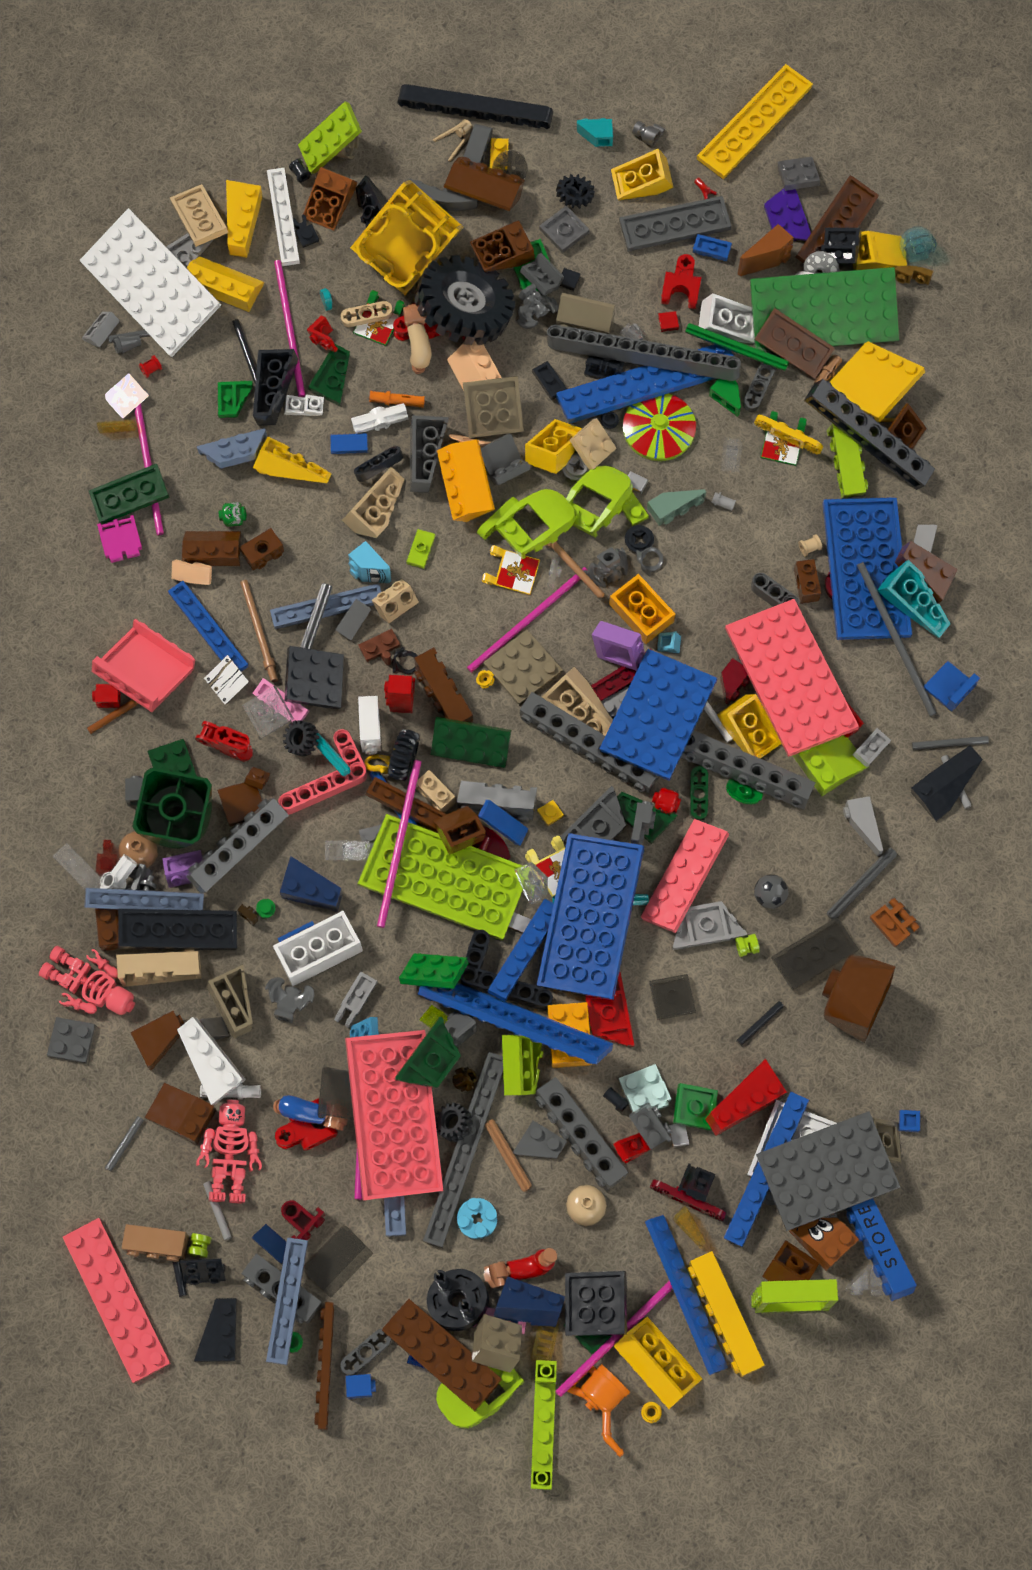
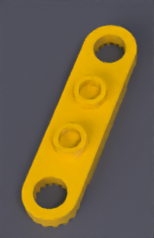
[754,415,823,455]

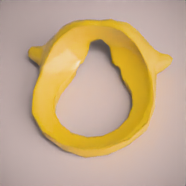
[364,754,390,774]

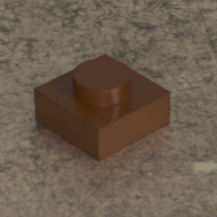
[244,767,270,790]

